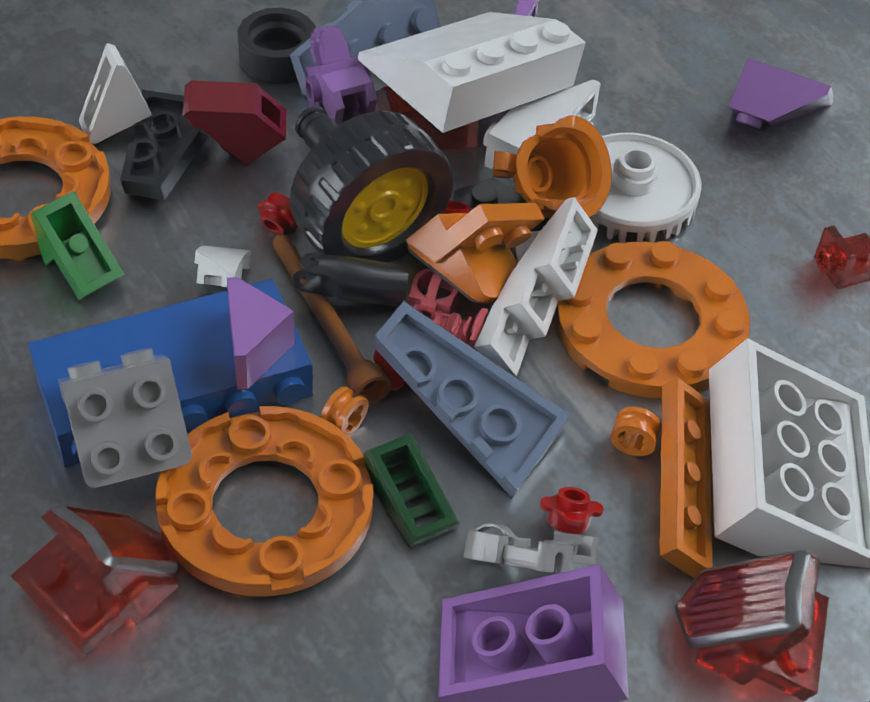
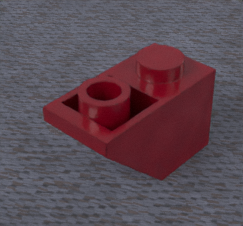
[183,80,287,165]

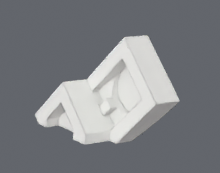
[194,245,252,287]

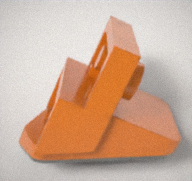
[406,203,545,304]

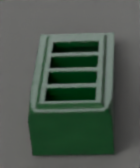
[363,433,460,547]

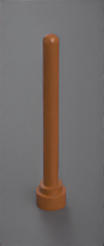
[273,234,391,406]

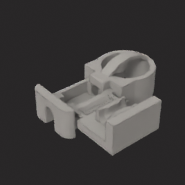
[464,523,598,573]

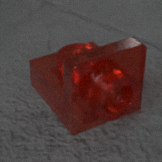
[814,225,870,290]

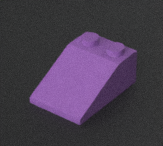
[439,564,629,702]

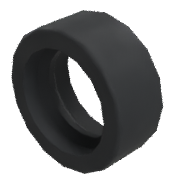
[237,7,316,83]

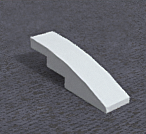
[474,197,598,377]

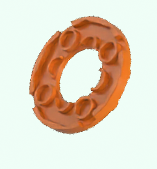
[0,116,111,261]
[556,241,750,399]
[156,406,373,597]

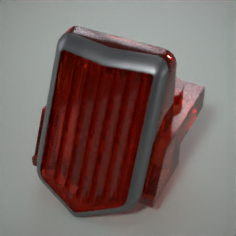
[11,505,179,657]
[675,550,829,701]

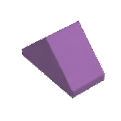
[227,277,295,390]

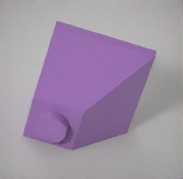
[729,58,834,129]

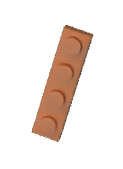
[659,377,713,579]

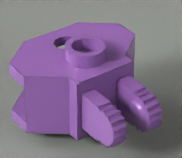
[304,25,377,125]

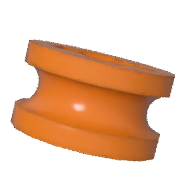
[320,386,369,437]
[610,407,661,456]

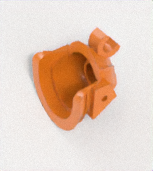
[492,115,612,218]

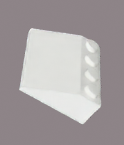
[358,12,586,133]
[709,338,870,568]

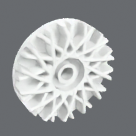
[589,133,702,243]

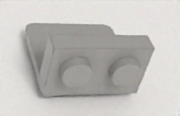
[58,348,192,488]

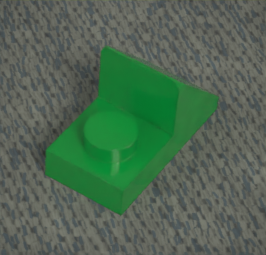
[30,191,124,300]

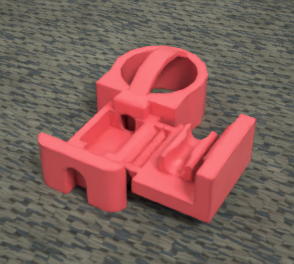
[408,268,488,351]

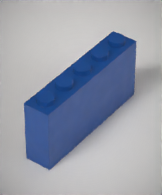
[28,278,313,467]

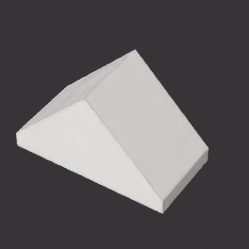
[79,43,152,144]

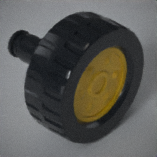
[290,107,453,263]

